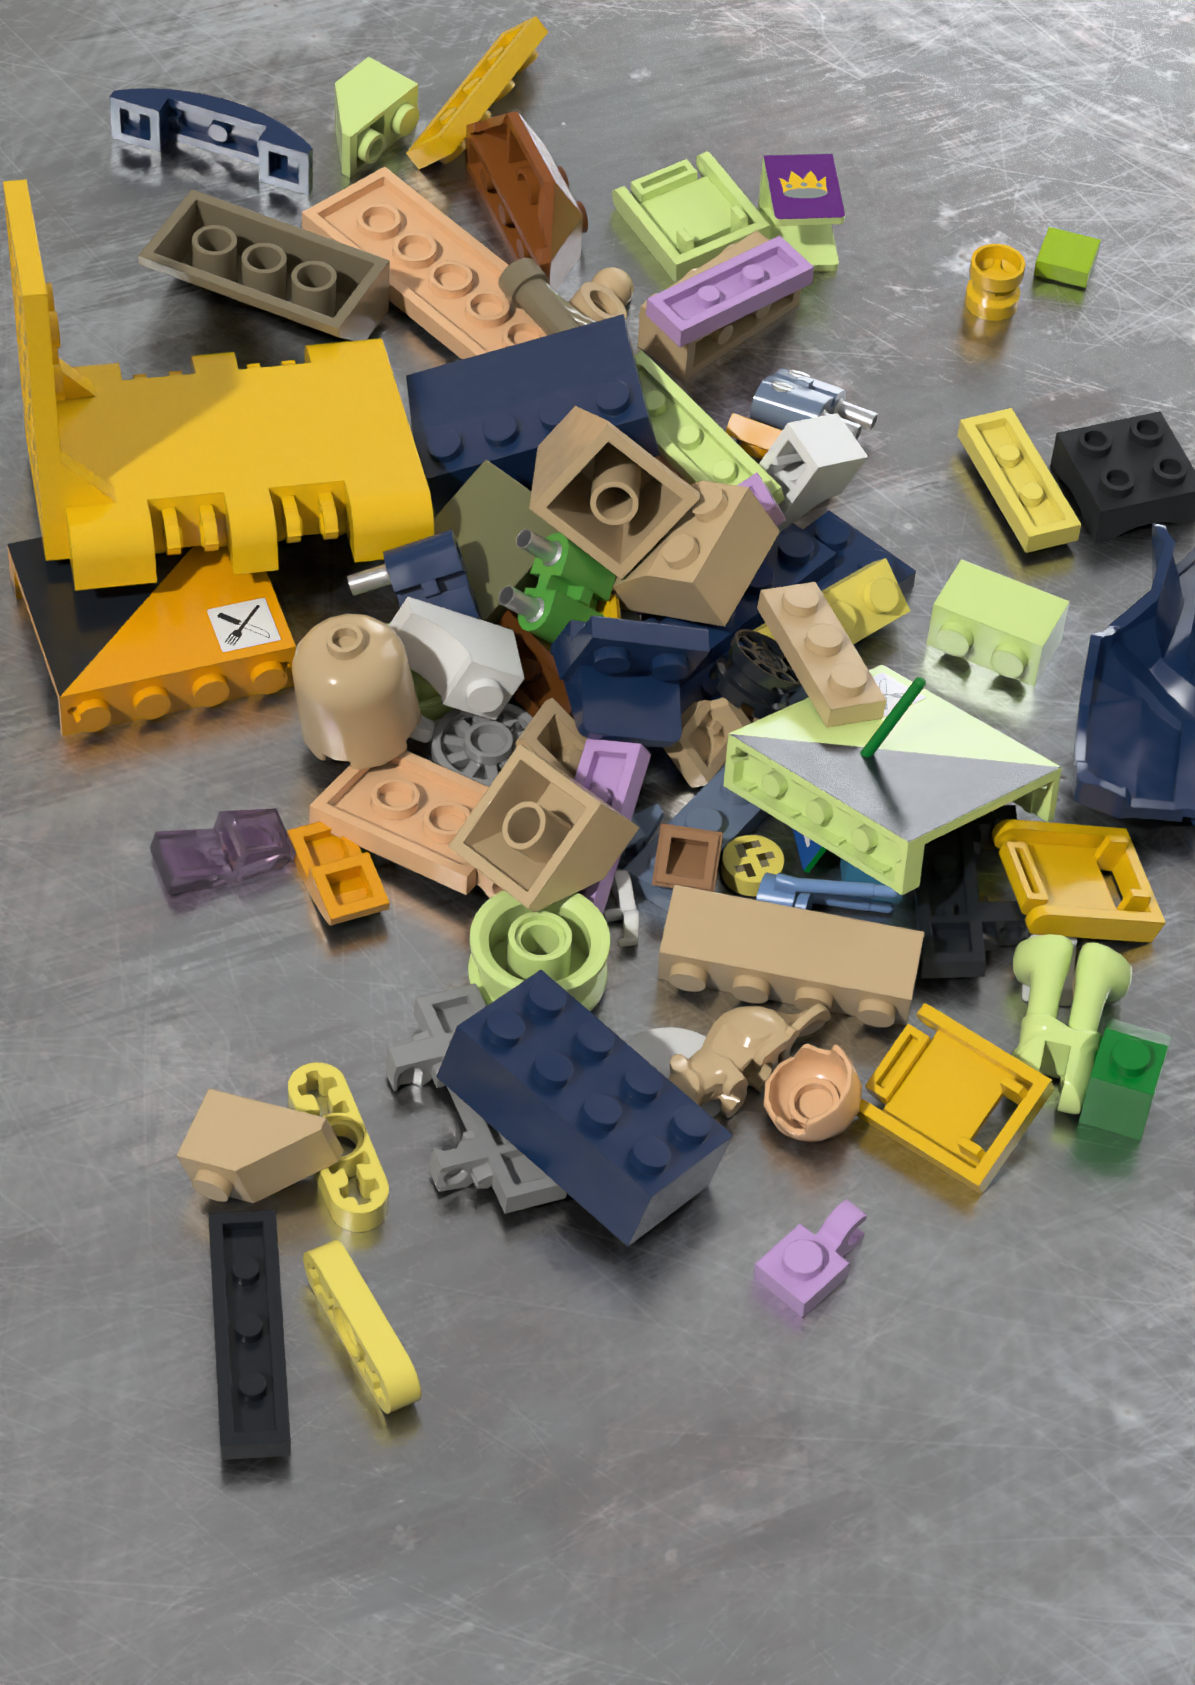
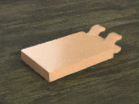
[309,750,503,899]

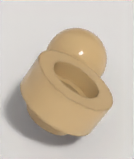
[569,267,634,321]

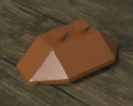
[465,111,588,292]

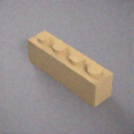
[658,885,924,1027]

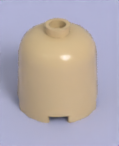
[292,613,421,770]

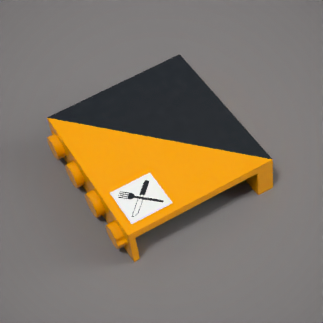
[7,537,296,736]

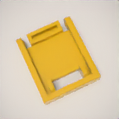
[991,819,1166,943]
[856,1003,1054,1195]

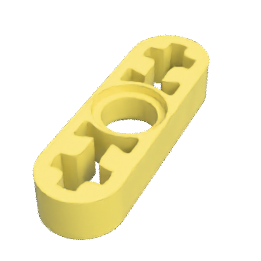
[288,1062,389,1232]
[303,1240,421,1414]

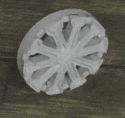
[431,703,533,787]

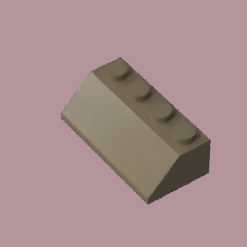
[138,189,390,341]

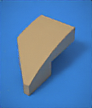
[663,698,759,788]

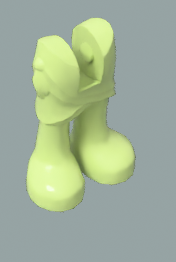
[1011,934,1133,1115]

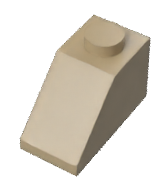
[176,1088,344,1203]

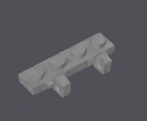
[385,983,567,1214]

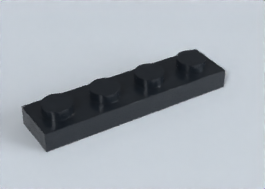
[208,1209,291,1460]

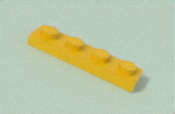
[406,16,548,169]

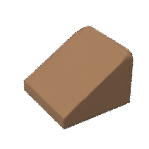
[652,823,723,892]

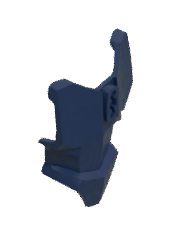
[1072,524,1195,826]

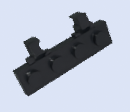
[913,805,1028,978]

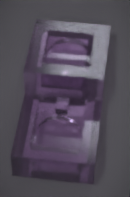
[150,808,296,894]

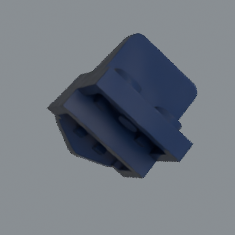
[551,615,709,747]

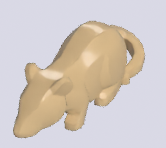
[668,1003,831,1118]

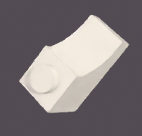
[759,413,868,532]
[389,597,525,720]

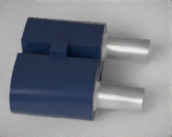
[347,529,483,620]

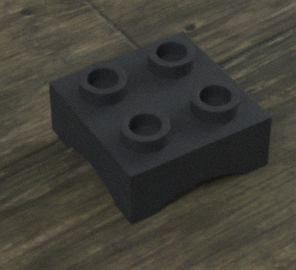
[1050,411,1195,543]

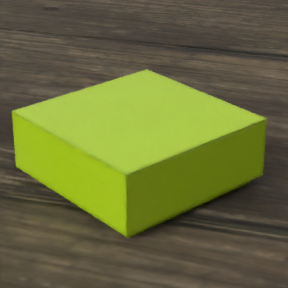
[1033,227,1101,288]

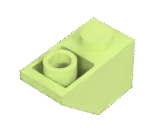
[335,57,419,178]

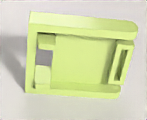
[612,151,770,283]

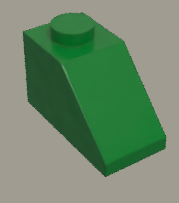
[1079,1018,1173,1141]

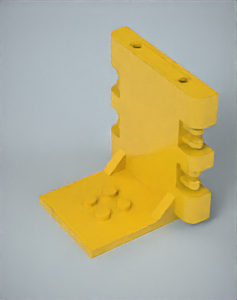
[3,179,434,591]

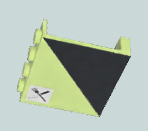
[723,665,1062,895]

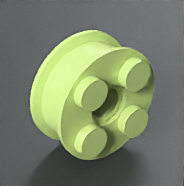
[468,890,610,1011]

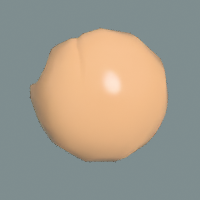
[764,1043,862,1142]

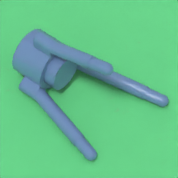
[756,872,899,914]

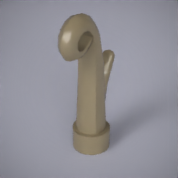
[498,258,597,335]

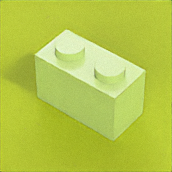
[927,559,1070,687]

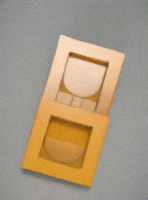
[286,821,390,926]

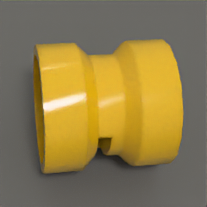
[964,244,1026,321]

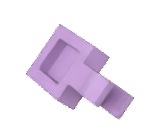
[754,1199,867,1318]

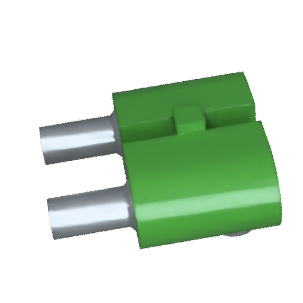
[498,529,616,644]

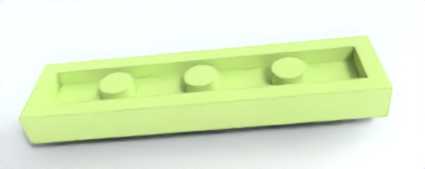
[635,350,785,504]

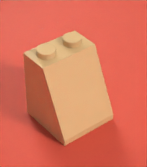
[529,406,700,580]

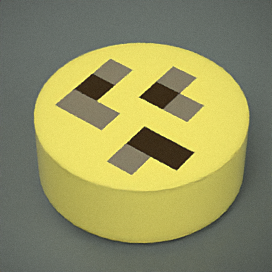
[721,835,784,896]

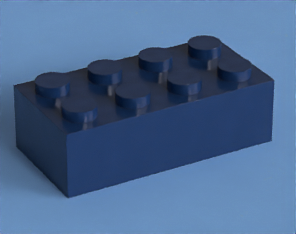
[436,970,734,1246]

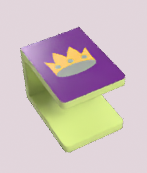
[757,154,845,272]

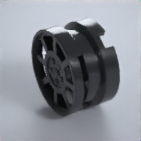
[709,629,802,719]

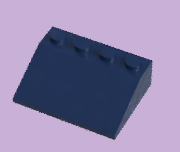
[406,314,660,515]

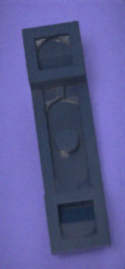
[110,88,313,195]

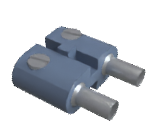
[750,368,878,441]

